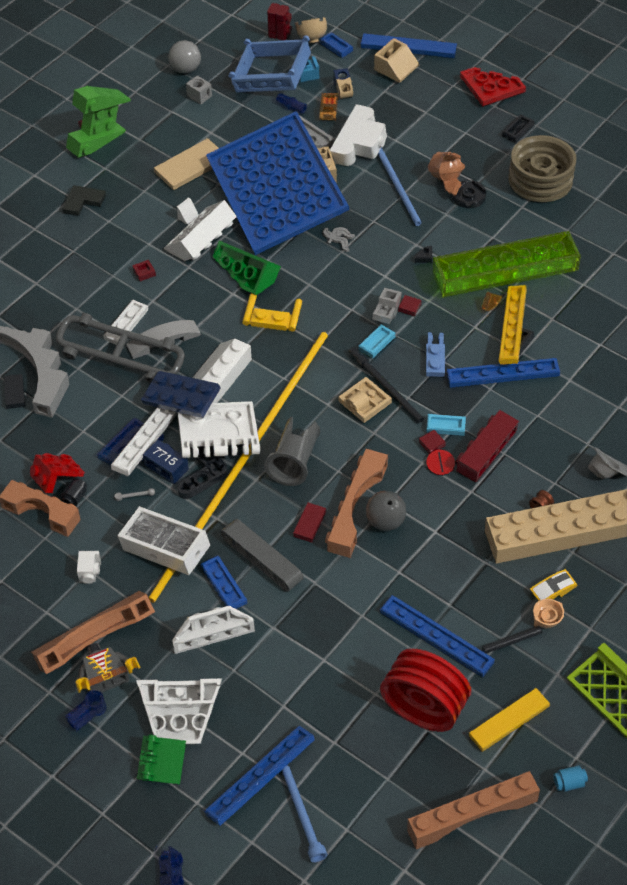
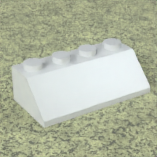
[164,200,237,261]
[193,339,252,403]

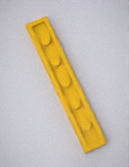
[499,285,527,364]

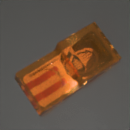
[320,93,338,120]

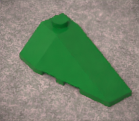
[213,241,281,295]

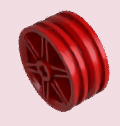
[380,649,471,732]

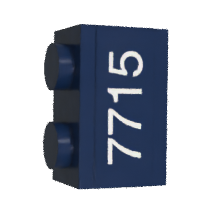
[143,440,189,484]

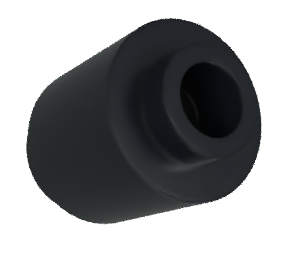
[60,478,87,506]

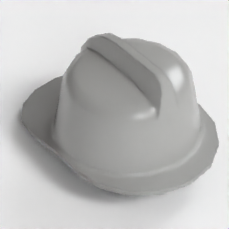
[588,448,627,479]

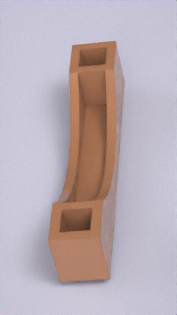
[325,449,388,558]
[31,591,155,674]
[407,771,540,850]

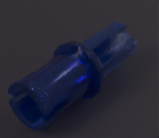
[276,93,307,114]

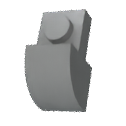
[372,288,402,324]

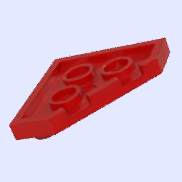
[460,67,526,106]

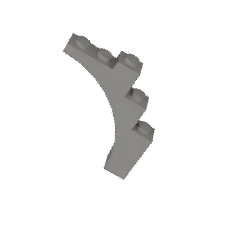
[0,326,69,418]

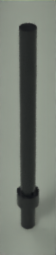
[349,347,424,423]

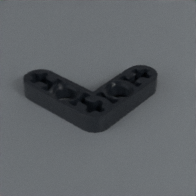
[177,446,228,499]

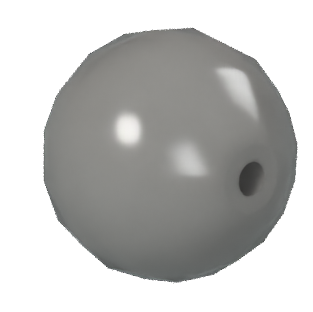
[168,40,201,74]

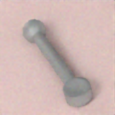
[114,488,155,501]

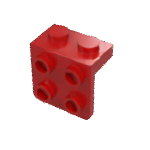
[30,453,85,493]

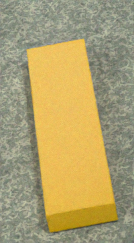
[469,688,550,752]

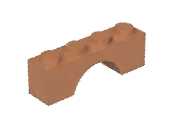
[0,480,81,537]

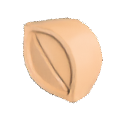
[533,599,564,629]

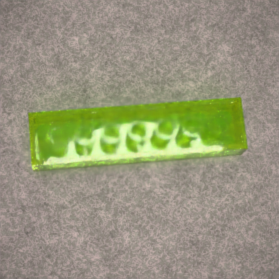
[432,231,581,297]

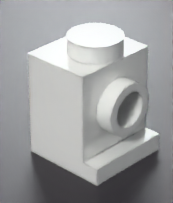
[77,551,101,584]

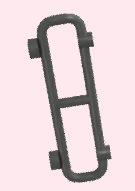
[56,313,185,383]

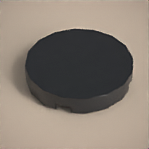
[452,180,486,209]

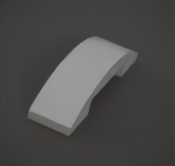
[126,320,201,359]

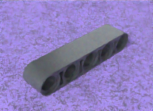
[220,519,304,592]

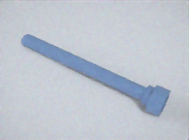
[281,765,328,862]

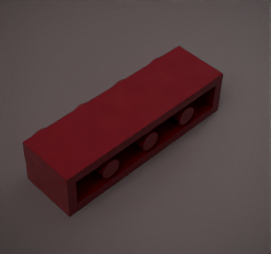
[456,410,519,483]

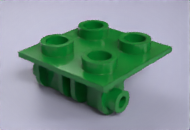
[137,735,186,784]

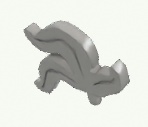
[323,227,355,252]

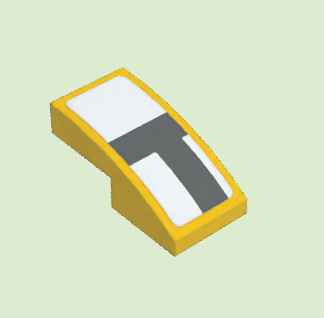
[530,569,578,601]

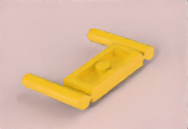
[242,293,302,332]

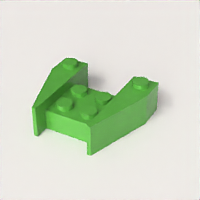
[66,86,131,158]

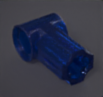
[65,690,107,731]

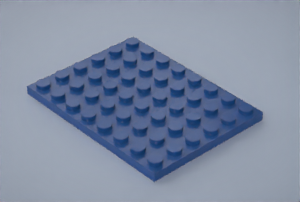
[206,111,350,255]

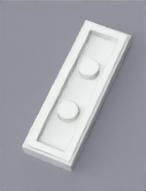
[103,300,148,345]

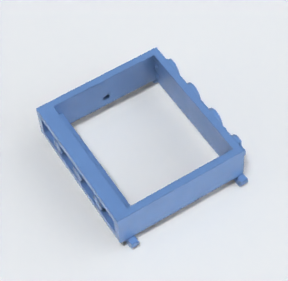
[229,35,311,92]

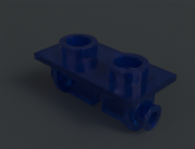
[159,846,184,885]

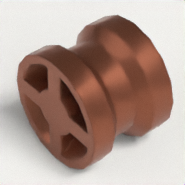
[529,490,554,509]

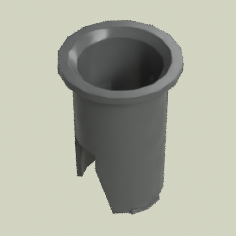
[264,417,321,486]

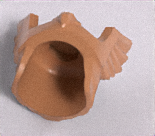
[428,152,465,196]

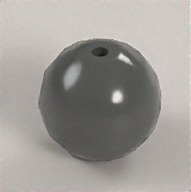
[366,490,406,531]

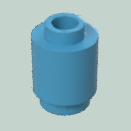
[553,765,588,792]

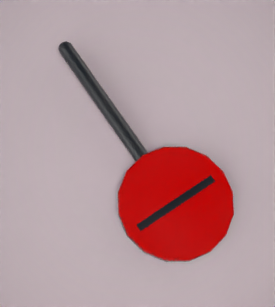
[426,450,457,476]

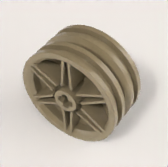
[508,135,577,202]

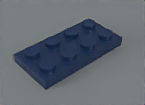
[141,371,221,418]

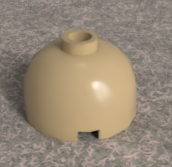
[295,17,327,43]

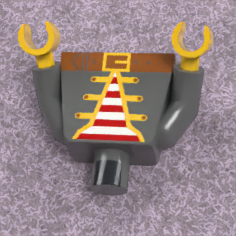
[76,643,140,696]

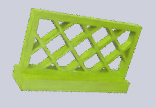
[567,642,627,738]

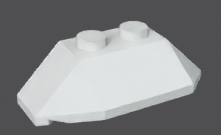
[172,606,255,654]

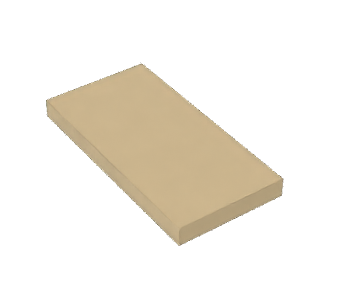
[154,138,219,190]

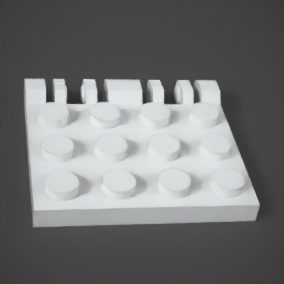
[177,401,260,458]

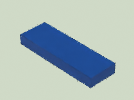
[201,556,247,609]

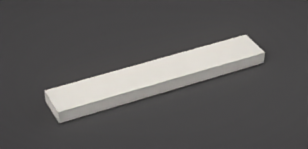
[111,408,177,476]

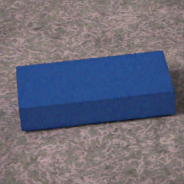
[320,32,353,58]

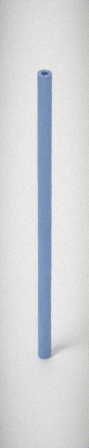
[378,147,422,226]

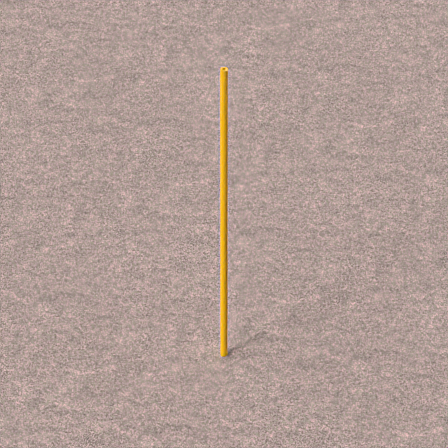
[148,332,328,603]

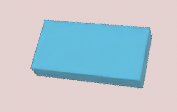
[358,324,395,359]
[426,414,466,436]

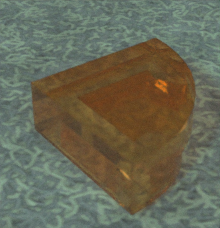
[482,292,502,311]

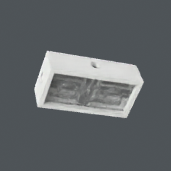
[118,506,210,575]

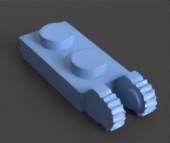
[426,332,445,377]

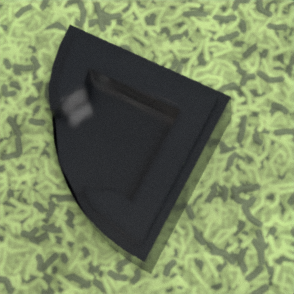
[415,246,432,263]

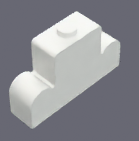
[330,104,387,166]

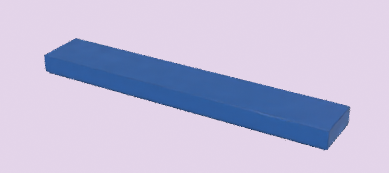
[361,33,457,58]
[447,358,560,388]
[380,595,495,678]
[204,726,315,826]

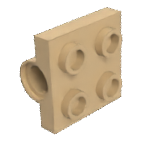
[339,377,392,423]

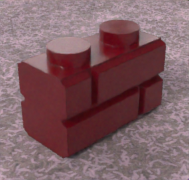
[267,3,292,41]

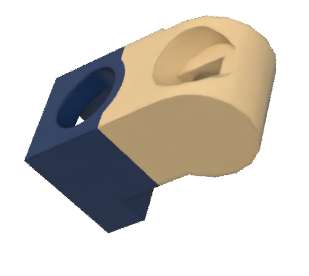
[333,68,353,99]

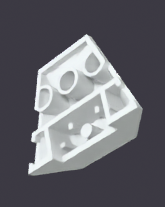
[136,679,222,744]

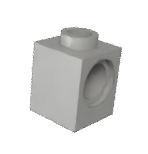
[186,76,212,104]

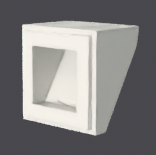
[177,198,198,224]

